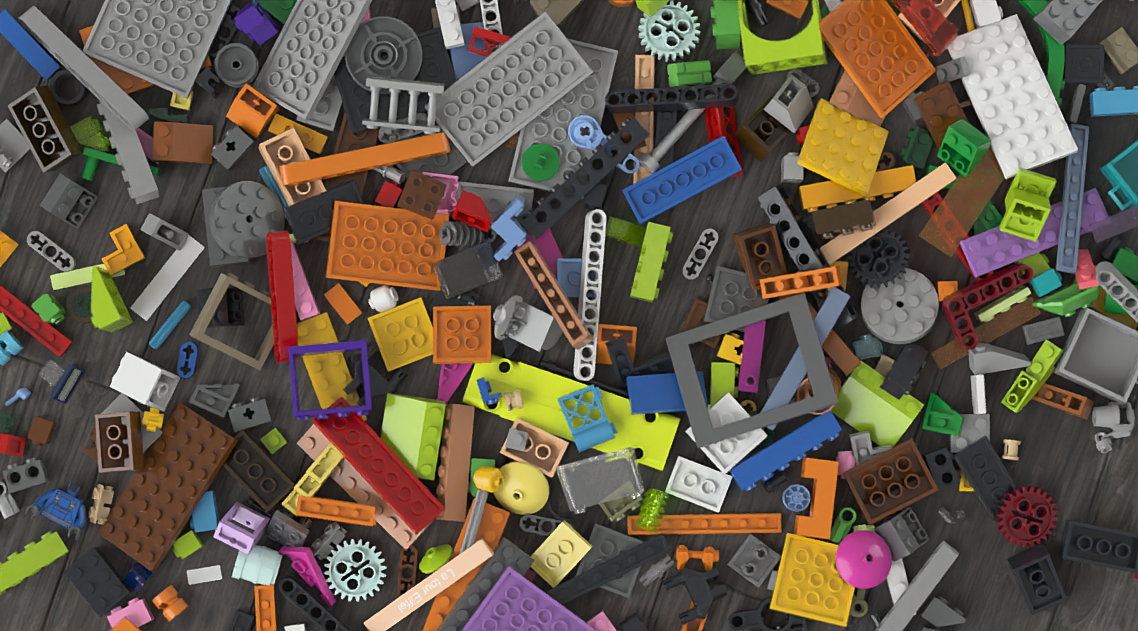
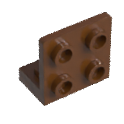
[396,170,447,220]

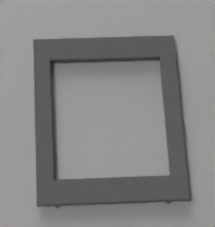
[665,293,838,448]

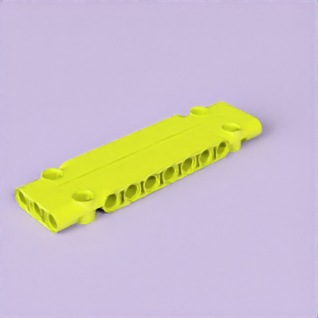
[462,354,680,471]

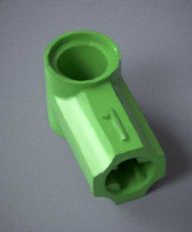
[830,506,856,544]

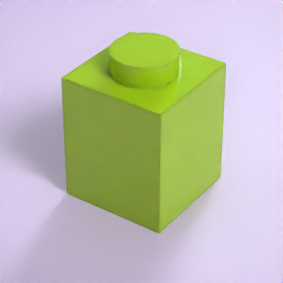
[172,530,204,559]

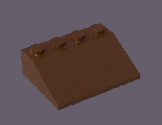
[843,438,939,525]

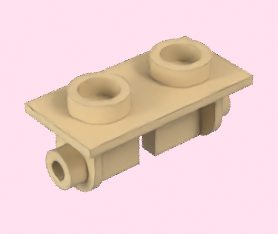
[88,484,114,525]

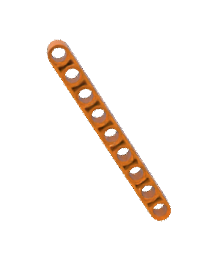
[279,132,451,187]

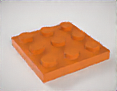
[433,306,491,364]

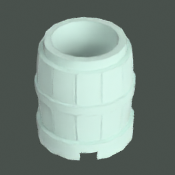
[232,545,282,586]

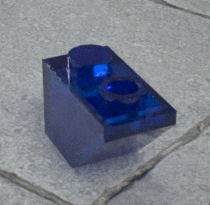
[123,557,166,593]

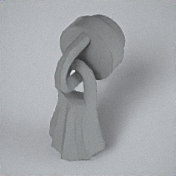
[1095,423,1132,453]

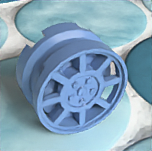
[782,484,810,511]

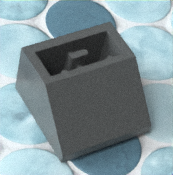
[40,173,98,229]
[874,507,930,562]

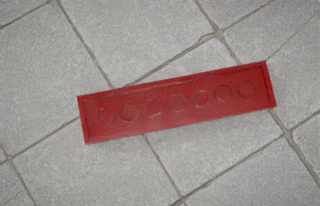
[312,397,445,535]

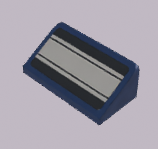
[51,364,85,404]

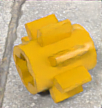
[142,407,164,432]

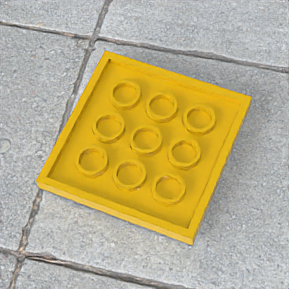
[797,98,889,196]
[770,533,855,627]

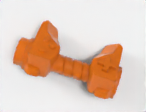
[676,545,719,571]

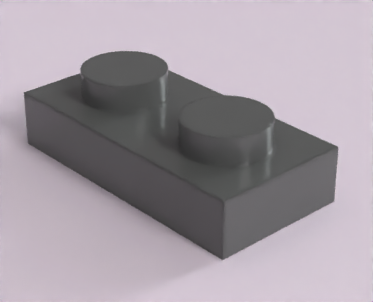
[935,56,970,84]

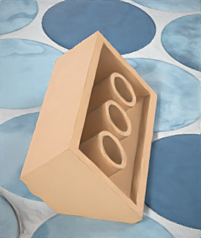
[258,128,326,206]

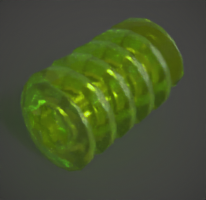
[636,489,669,532]

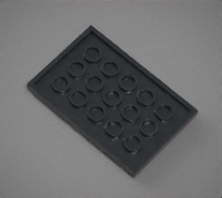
[334,27,456,134]

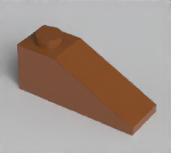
[1032,383,1094,420]

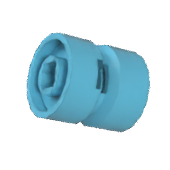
[0,330,24,366]

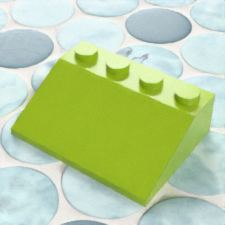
[91,266,133,332]
[830,361,924,448]
[380,393,446,480]

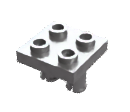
[265,508,312,547]
[727,534,781,588]

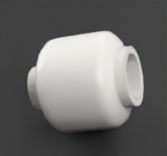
[369,285,399,313]

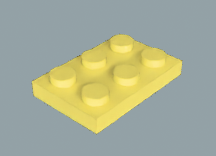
[530,520,592,588]

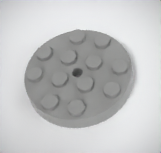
[861,268,939,344]

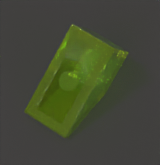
[605,216,646,247]

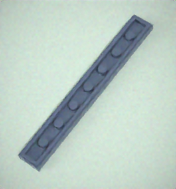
[1056,123,1089,274]
[760,287,850,430]

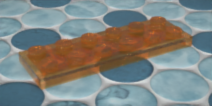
[919,145,1005,258]

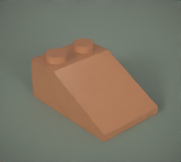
[829,70,886,127]

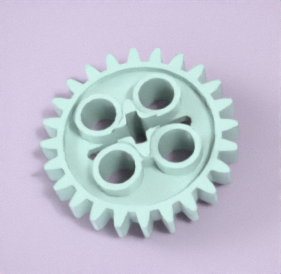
[638,0,700,61]
[324,539,387,602]

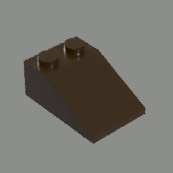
[733,93,791,162]

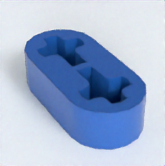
[177,342,199,378]

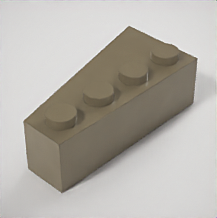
[530,0,585,27]

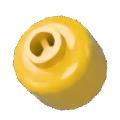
[474,466,504,493]

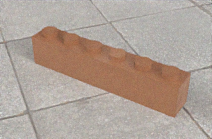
[514,241,594,350]
[436,404,475,522]

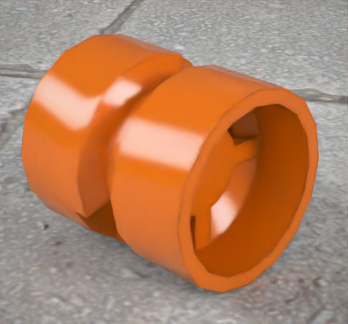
[152,585,188,622]

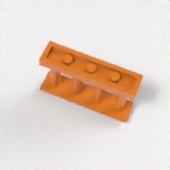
[296,495,377,526]

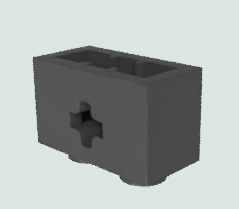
[211,126,256,171]
[228,396,273,432]

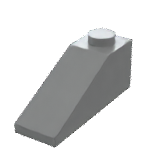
[968,343,1031,375]

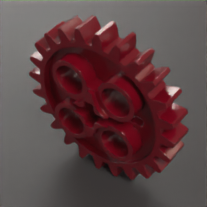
[996,485,1058,548]

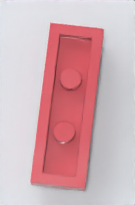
[1075,249,1099,289]

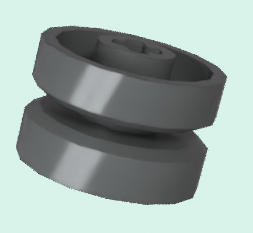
[215,43,259,88]

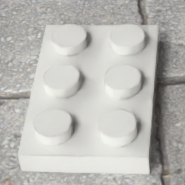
[665,456,732,513]

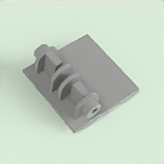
[0,119,30,173]

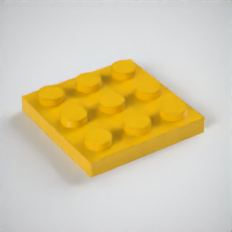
[368,297,433,372]

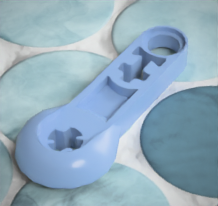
[568,115,640,173]

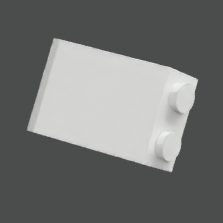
[110,352,181,412]

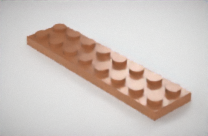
[297,424,433,550]

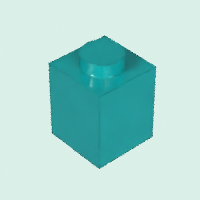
[1030,268,1062,297]

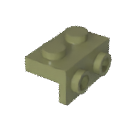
[598,480,643,522]

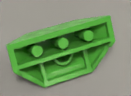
[1032,272,1106,317]

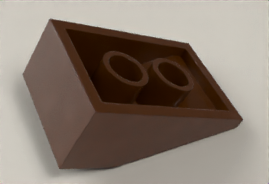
[733,223,787,291]

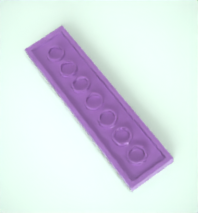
[960,188,1112,278]

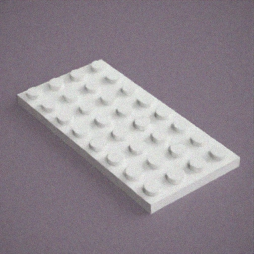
[945,14,1078,179]

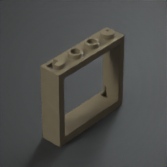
[189,273,274,370]

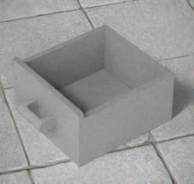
[1053,308,1138,403]

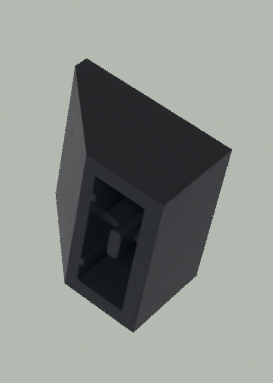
[197,287,245,328]

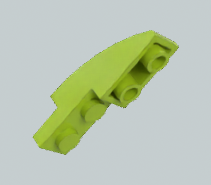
[1001,339,1064,413]

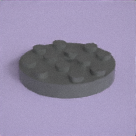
[345,16,423,94]
[209,181,285,259]

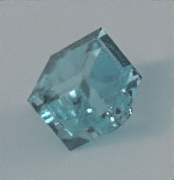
[853,334,883,360]

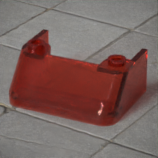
[891,0,958,57]

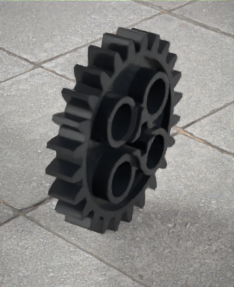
[848,229,911,289]

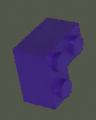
[234,0,279,46]

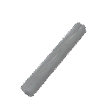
[459,489,488,555]

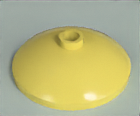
[493,462,549,515]

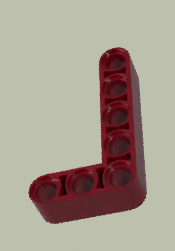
[942,262,1034,350]

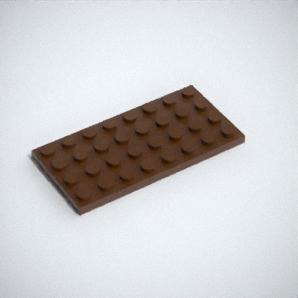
[98,402,238,572]

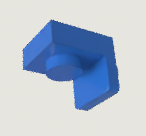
[476,378,502,405]

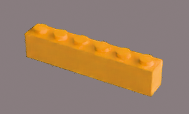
[798,165,916,213]

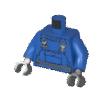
[25,482,87,540]

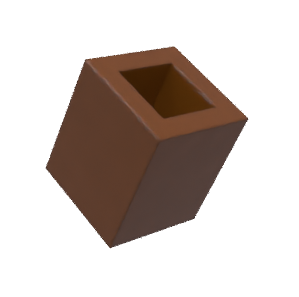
[27,416,57,447]

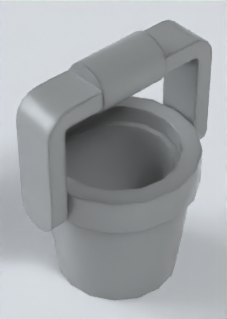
[1092,402,1135,431]

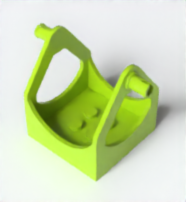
[722,0,828,75]

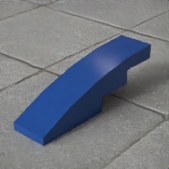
[0,9,60,80]

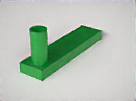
[82,147,161,181]

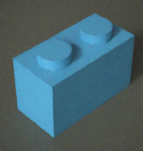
[190,491,219,533]

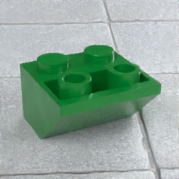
[937,119,992,177]

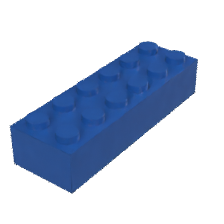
[729,411,842,491]

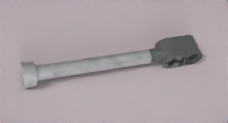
[639,51,747,173]

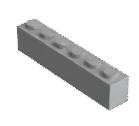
[97,100,159,204]

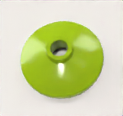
[419,544,453,573]

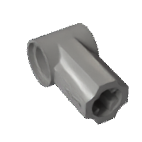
[0,480,20,519]

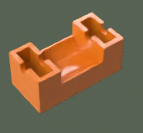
[794,458,839,539]

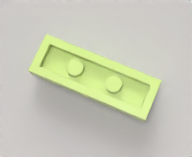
[974,285,1031,322]

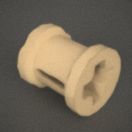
[1002,439,1021,461]

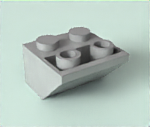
[764,74,814,133]

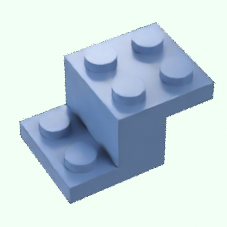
[491,194,527,261]

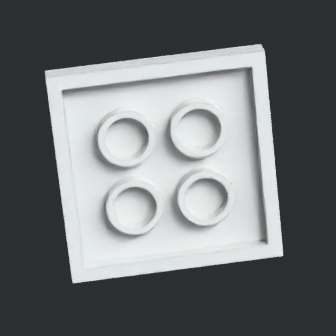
[685,392,768,475]

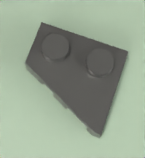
[189,383,240,419]

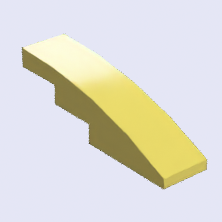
[282,442,344,517]

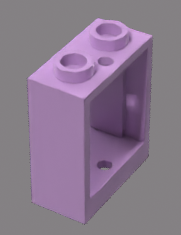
[214,502,270,554]

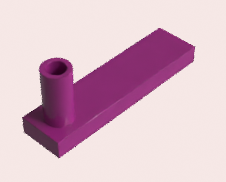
[738,320,766,393]

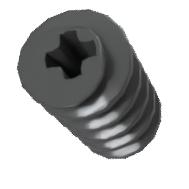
[439,221,483,247]

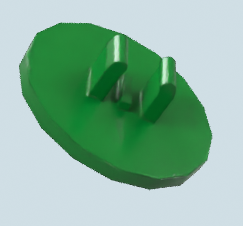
[521,143,560,182]

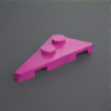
[437,363,474,404]
[279,546,336,606]

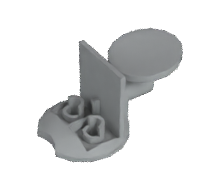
[493,295,563,352]

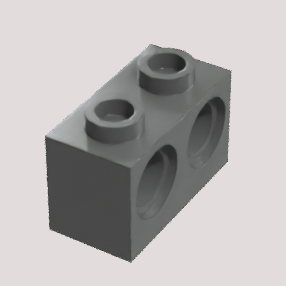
[3,457,50,493]

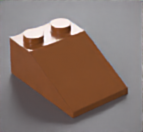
[153,122,214,164]

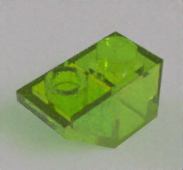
[70,116,111,153]

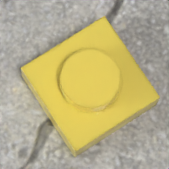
[170,91,194,111]

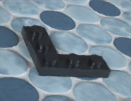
[605,336,674,389]

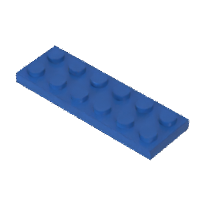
[622,136,742,224]

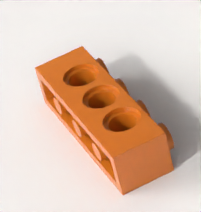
[760,266,842,299]

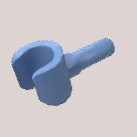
[5,387,31,407]

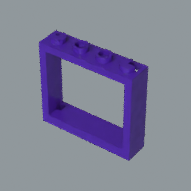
[288,340,372,421]

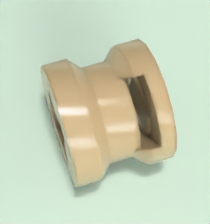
[504,389,523,411]

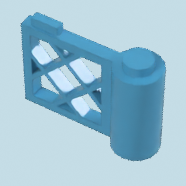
[558,385,617,452]

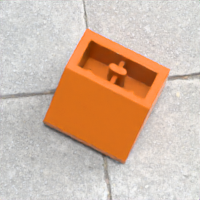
[226,83,279,139]
[595,324,637,364]

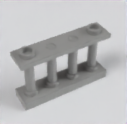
[362,76,445,135]

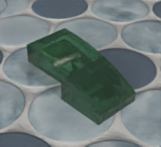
[148,108,190,124]

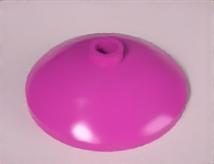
[836,530,892,589]

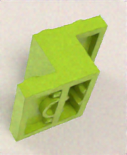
[999,167,1056,242]

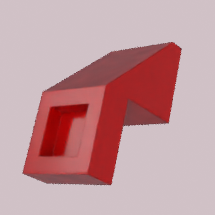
[0,433,26,457]

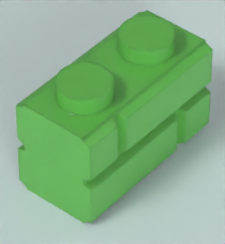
[667,60,712,87]
[32,294,66,325]

